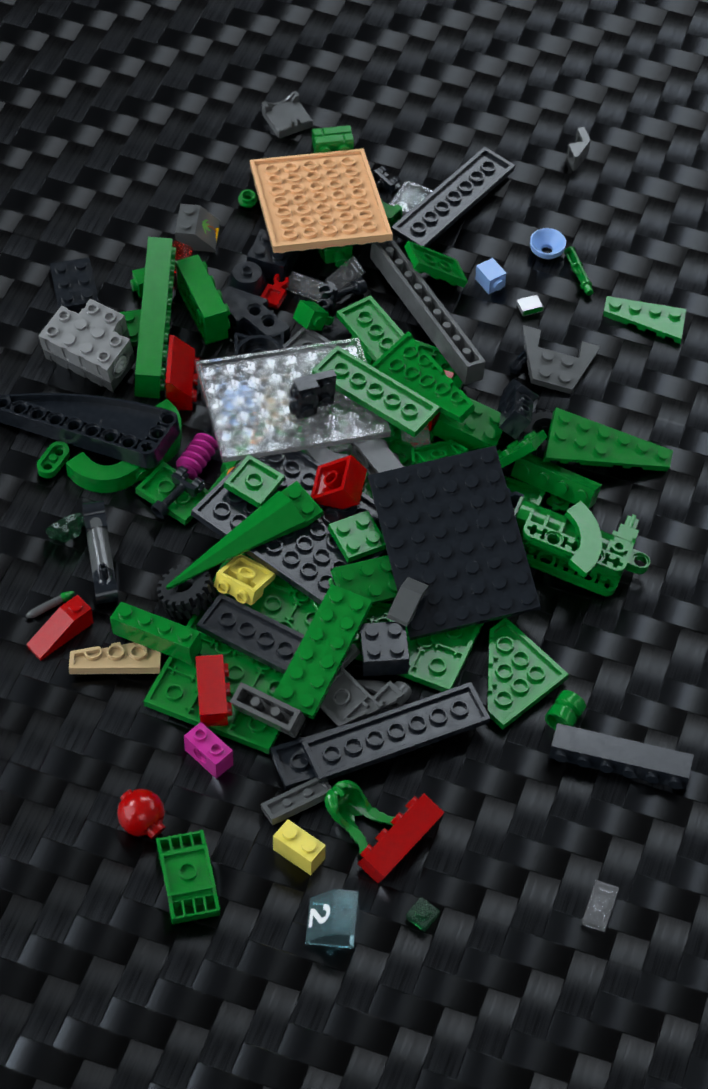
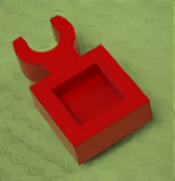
[261,274,290,310]

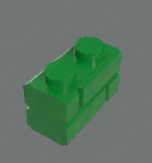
[312,125,354,153]

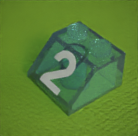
[305,889,359,948]

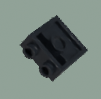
[289,369,337,419]

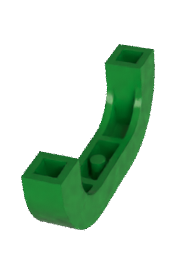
[66,399,182,493]

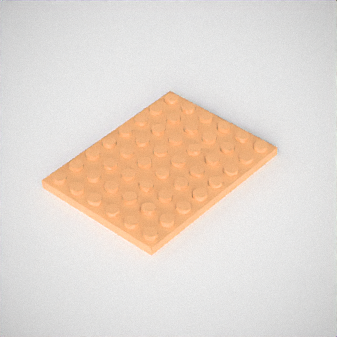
[250,148,393,253]

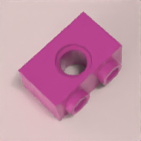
[184,722,233,779]

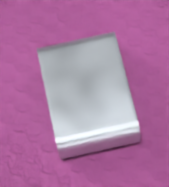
[516,295,544,316]

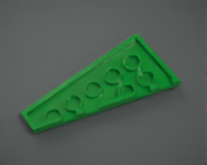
[371,331,475,423]
[542,407,673,471]

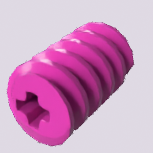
[176,433,219,480]

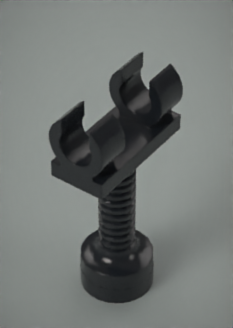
[373,166,402,194]
[317,278,367,312]
[151,466,205,519]

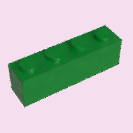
[510,453,602,509]
[110,602,203,664]

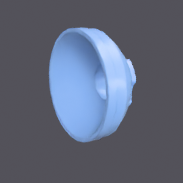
[530,228,566,259]

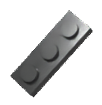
[261,778,332,826]

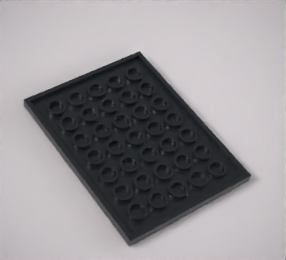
[191,431,387,605]
[368,445,541,640]

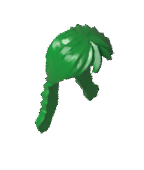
[325,780,395,854]

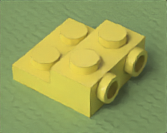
[214,554,276,606]

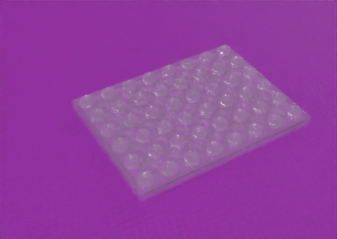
[196,338,391,463]

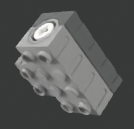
[38,299,136,392]

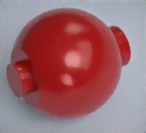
[117,789,166,840]

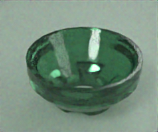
[45,513,84,542]

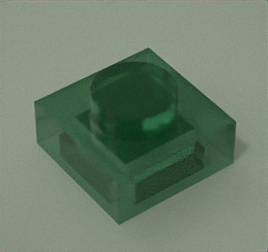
[406,897,440,932]

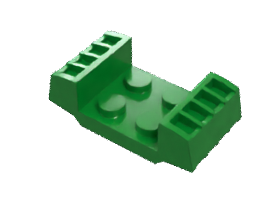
[156,830,220,925]

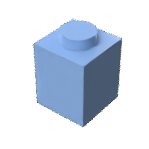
[475,258,506,294]

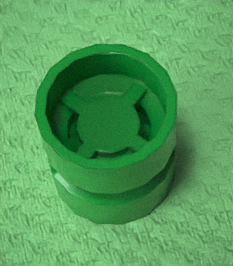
[545,690,586,730]

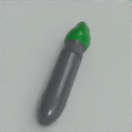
[26,591,75,618]

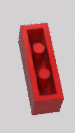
[195,654,232,727]

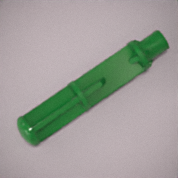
[564,246,594,296]

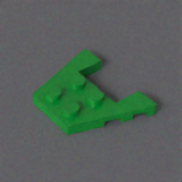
[411,439,468,465]

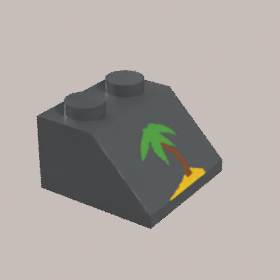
[175,204,220,252]

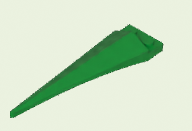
[166,481,324,590]

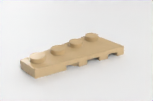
[69,642,161,674]

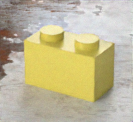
[273,819,326,875]

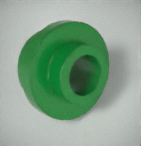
[238,189,258,208]

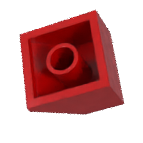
[311,455,367,509]

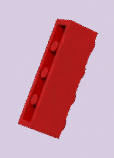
[358,793,445,883]

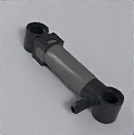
[82,500,119,604]

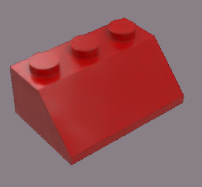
[166,335,199,410]

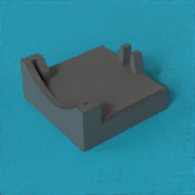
[262,91,313,139]

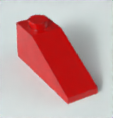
[26,595,93,661]

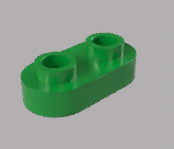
[37,441,70,478]

